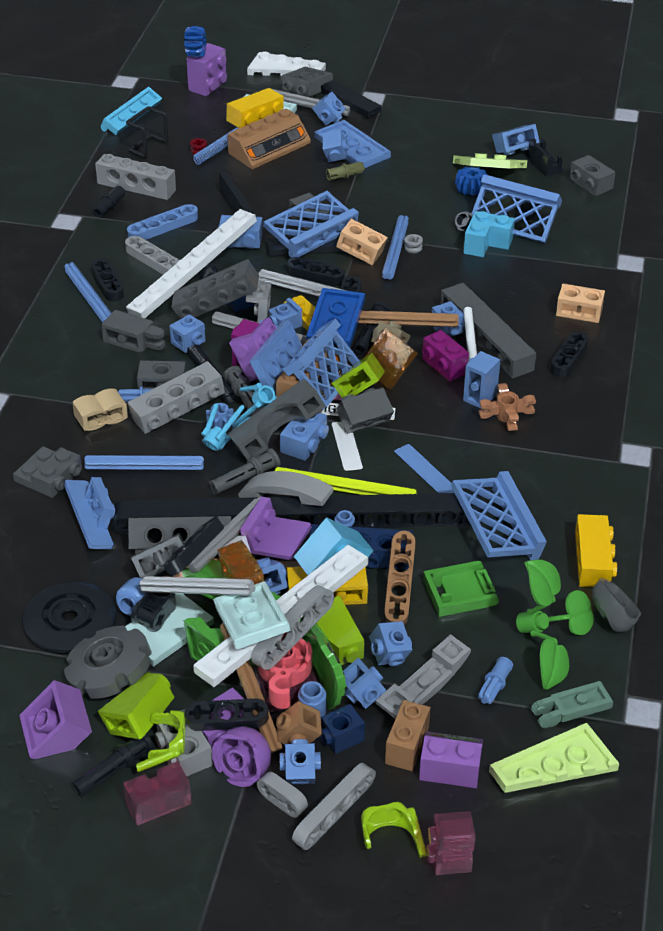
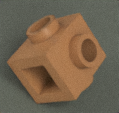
[276,701,322,744]

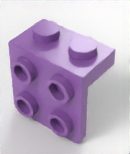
[229,318,276,381]

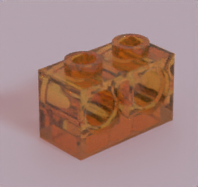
[217,540,265,585]

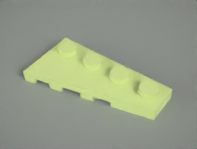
[489,723,619,793]

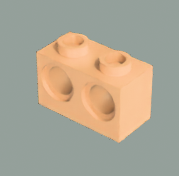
[336,219,388,265]
[556,284,605,323]

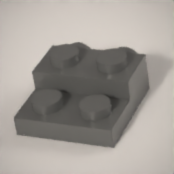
[282,66,333,97]
[13,446,82,498]

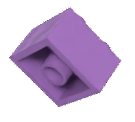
[187,43,227,96]

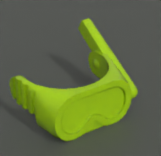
[137,710,185,772]
[361,802,427,857]

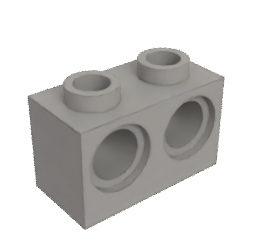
[154,708,213,779]

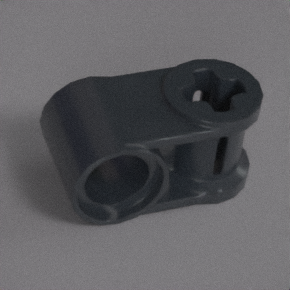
[131,592,176,631]

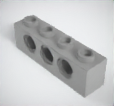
[95,154,176,200]
[128,361,225,434]

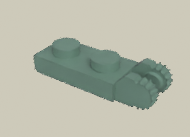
[531,681,613,728]

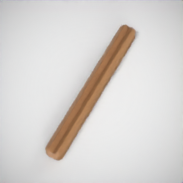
[358,311,459,327]
[220,623,282,753]

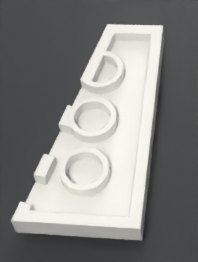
[247,52,326,76]

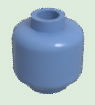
[116,577,147,616]

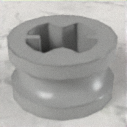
[404,234,423,253]

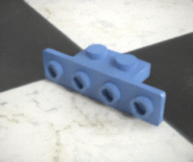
[64,477,115,549]

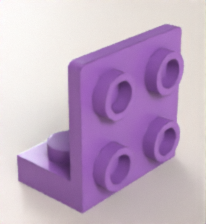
[240,497,311,560]

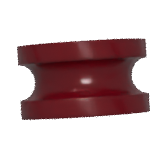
[190,138,207,155]

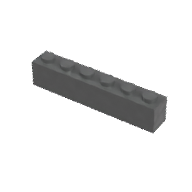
[441,283,536,379]

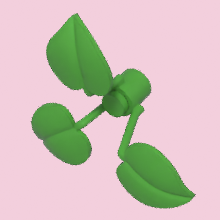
[516,560,594,690]

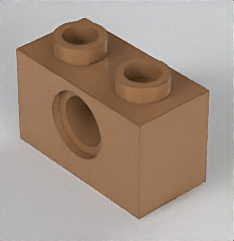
[385,700,430,771]

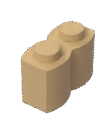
[73,389,128,431]

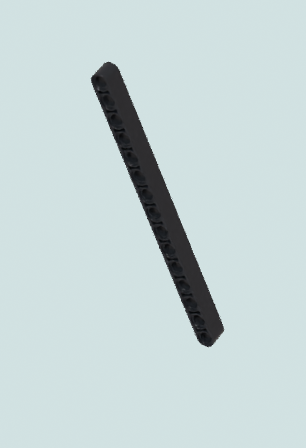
[113,493,484,534]

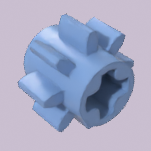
[206,403,234,429]

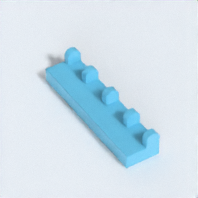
[101,87,162,135]

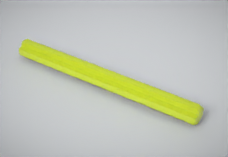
[275,467,417,495]

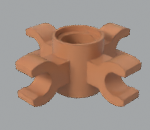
[479,383,536,431]

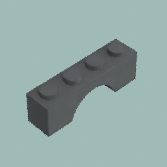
[228,379,326,461]

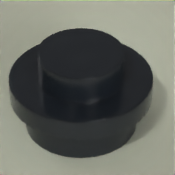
[455,212,473,232]

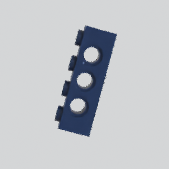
[310,524,413,570]

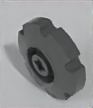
[64,626,152,698]

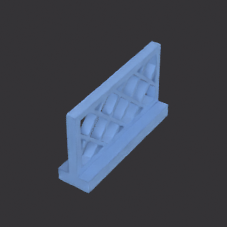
[472,174,562,244]
[263,191,359,258]
[283,318,359,410]
[451,471,547,560]

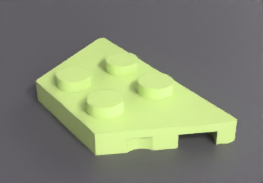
[453,153,527,168]

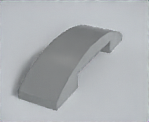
[238,471,334,506]
[376,634,471,719]

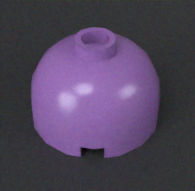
[212,726,271,787]

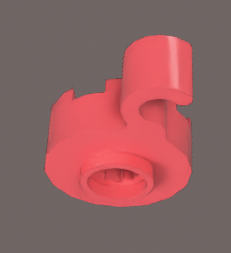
[257,632,312,709]

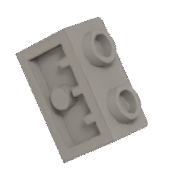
[246,280,271,323]

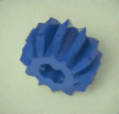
[184,26,207,58]
[455,166,487,196]

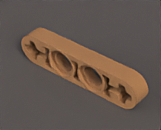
[385,531,415,625]

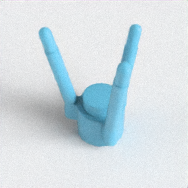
[232,383,277,427]
[201,403,250,451]

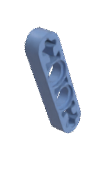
[127,204,198,240]

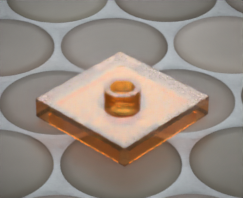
[364,328,417,390]

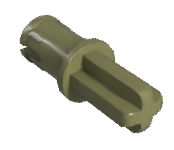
[326,162,365,181]

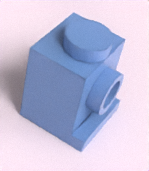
[267,298,302,329]

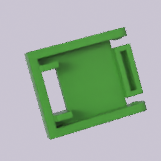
[423,561,499,617]

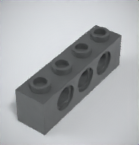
[171,259,259,319]
[128,516,232,554]

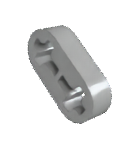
[257,772,308,818]

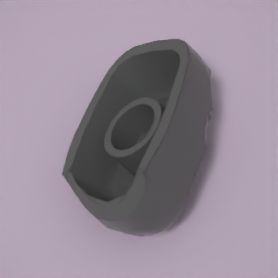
[592,578,641,632]

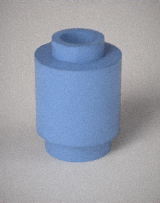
[298,681,326,717]

